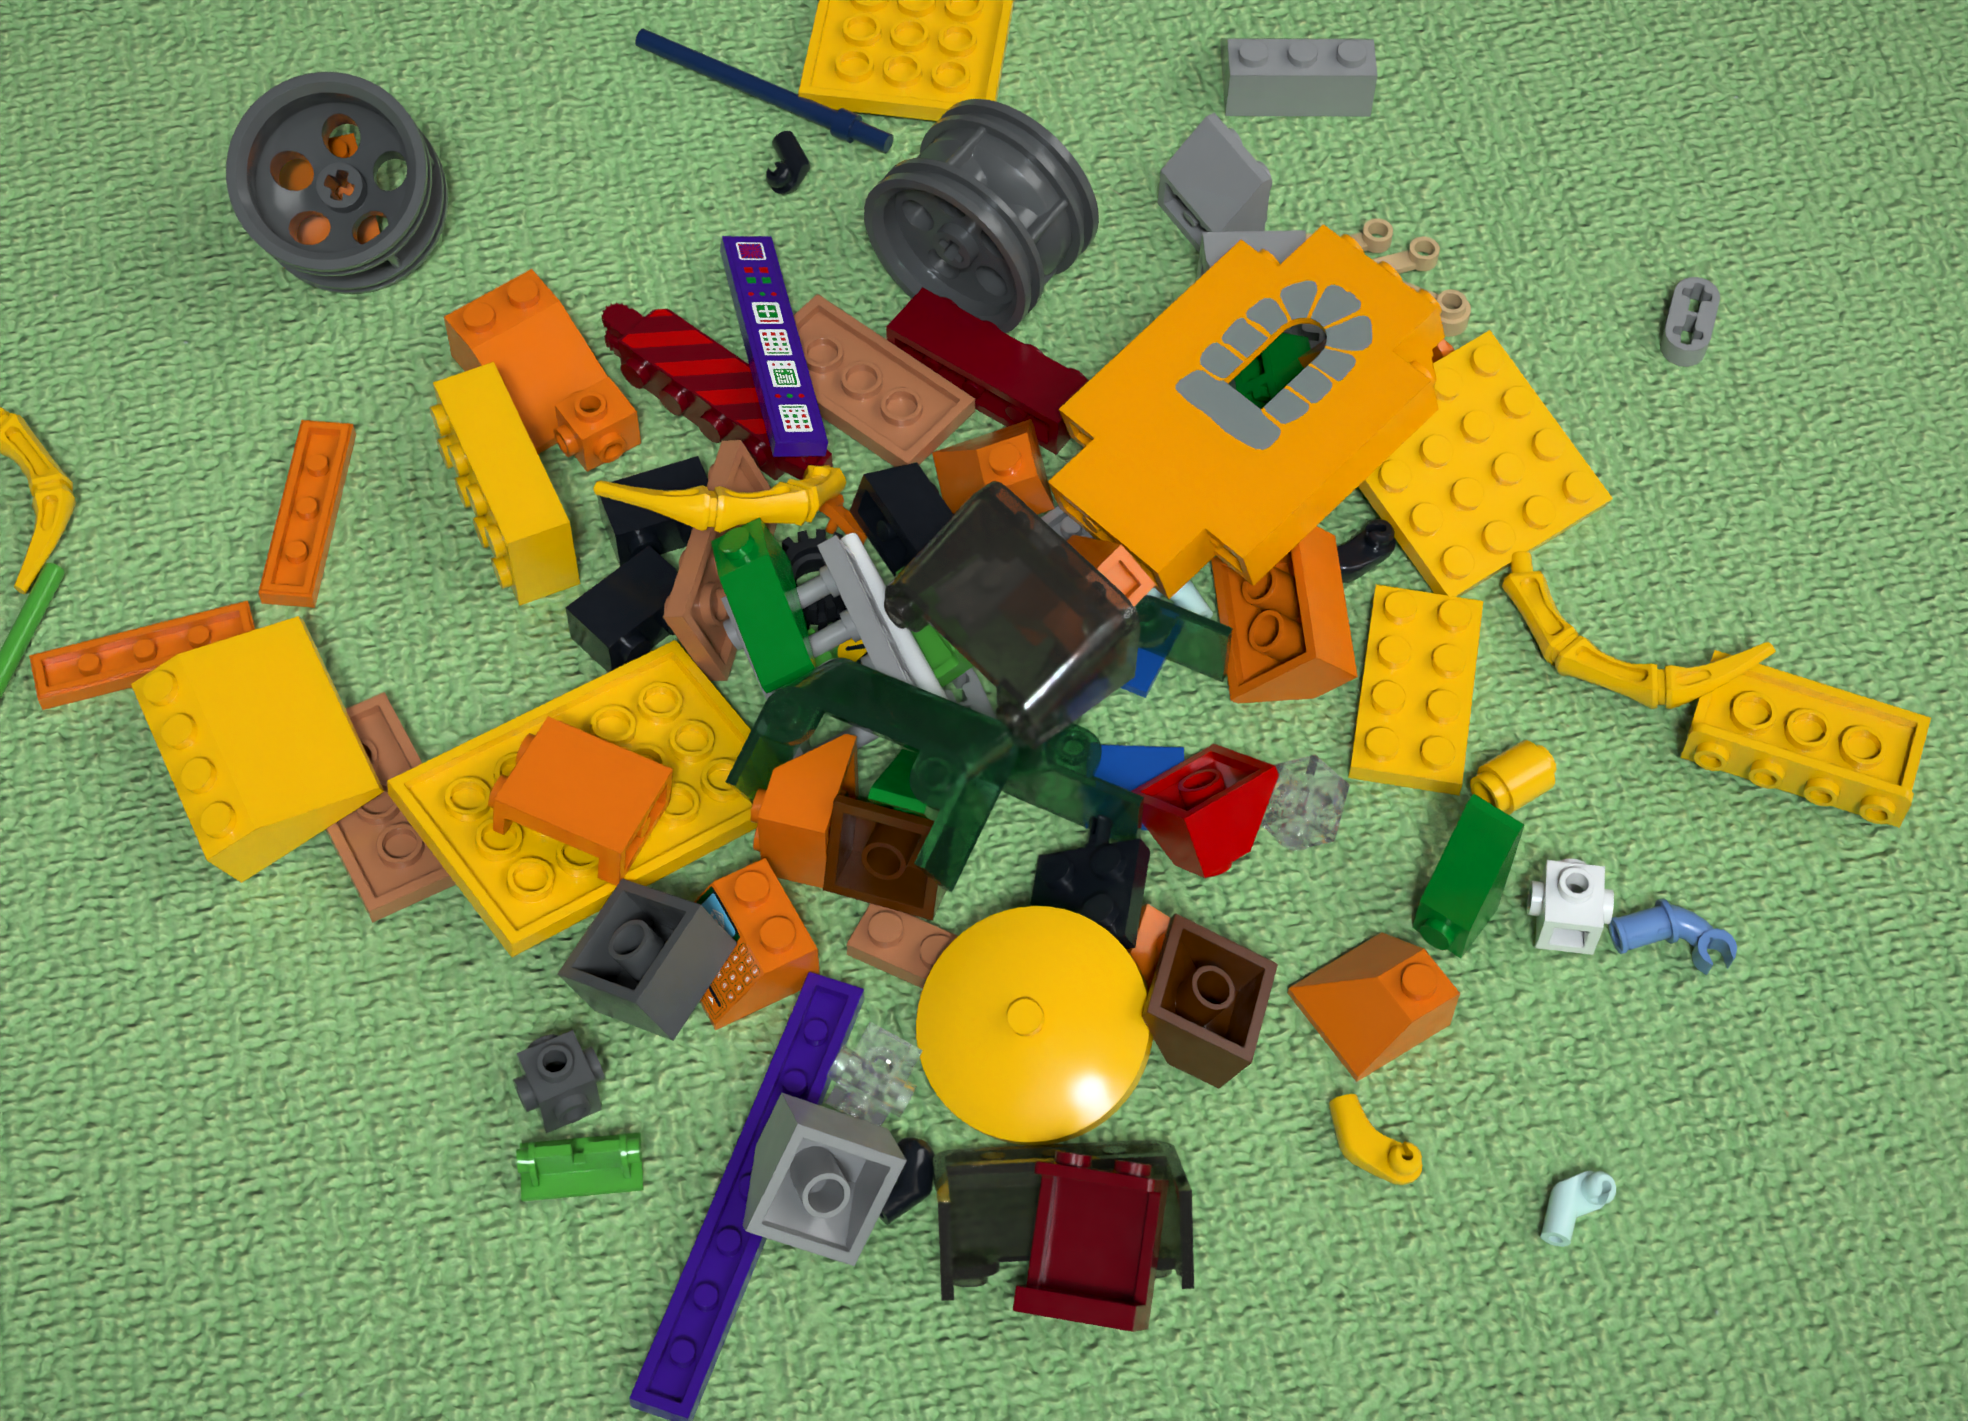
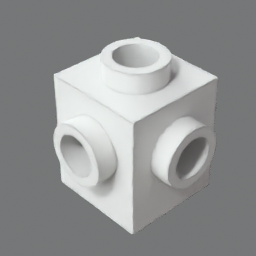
[1527,859,1614,955]

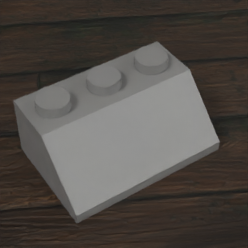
[1221,38,1378,117]

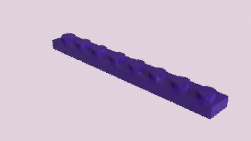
[629,972,865,1421]

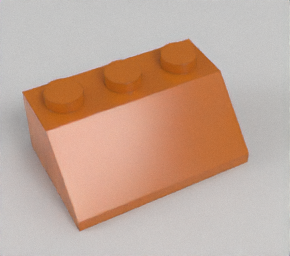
[1211,526,1358,704]

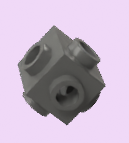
[513,1030,605,1134]

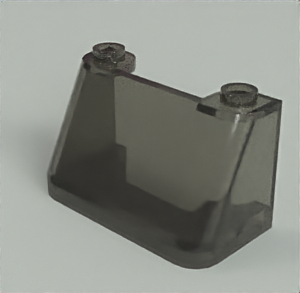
[884,481,1140,750]

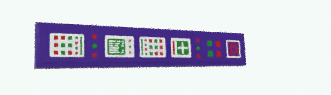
[720,236,828,457]

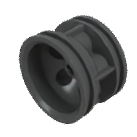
[226,72,448,294]
[864,99,1099,333]

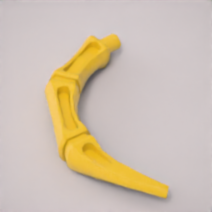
[0,407,76,594]
[594,465,846,533]
[1502,551,1776,709]

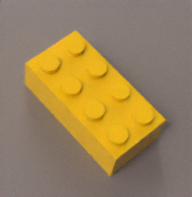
[429,362,580,606]

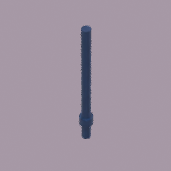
[635,28,894,153]

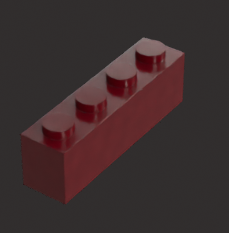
[886,287,1089,455]

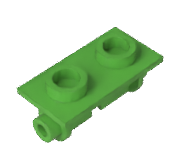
[516,1132,644,1202]

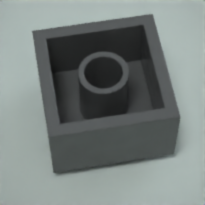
[557,879,737,1041]

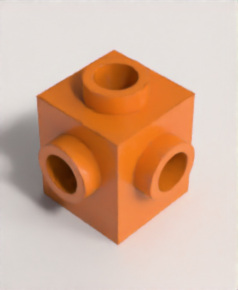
[553,377,641,472]

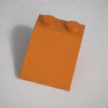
[444,269,608,454]

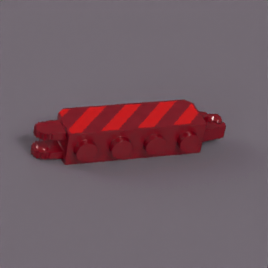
[601,302,833,481]

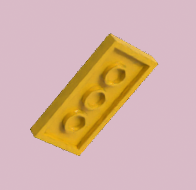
[1348,584,1483,796]

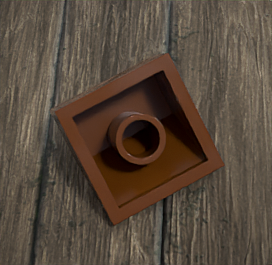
[823,794,958,921]
[1142,913,1278,1089]

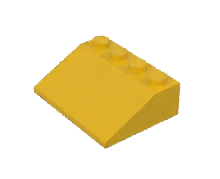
[131,616,384,883]

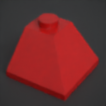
[1125,744,1279,878]

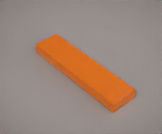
[258,420,356,608]
[29,600,256,710]

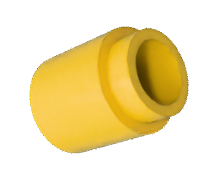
[1470,740,1557,815]

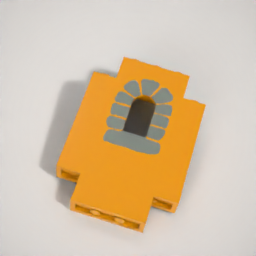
[1048,224,1445,599]

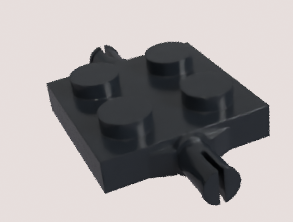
[1030,815,1150,949]

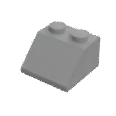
[743,1093,907,1266]

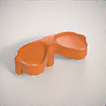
[819,494,867,545]

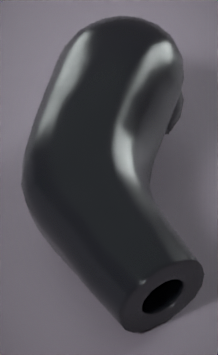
[1337,519,1396,583]

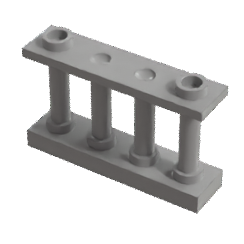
[721,535,939,763]

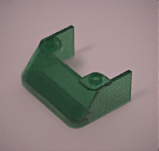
[993,595,1233,842]
[725,658,1018,892]

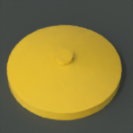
[916,906,1153,1146]

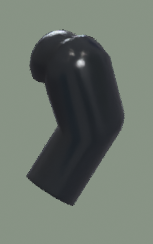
[766,131,811,195]
[879,1137,936,1225]

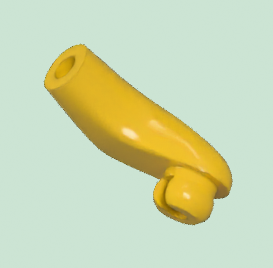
[1329,1094,1423,1185]

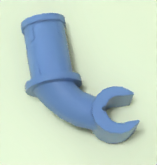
[1608,898,1737,975]

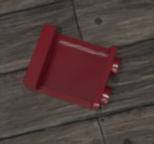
[1013,1151,1169,1332]

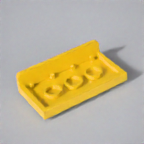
[1680,650,1931,828]

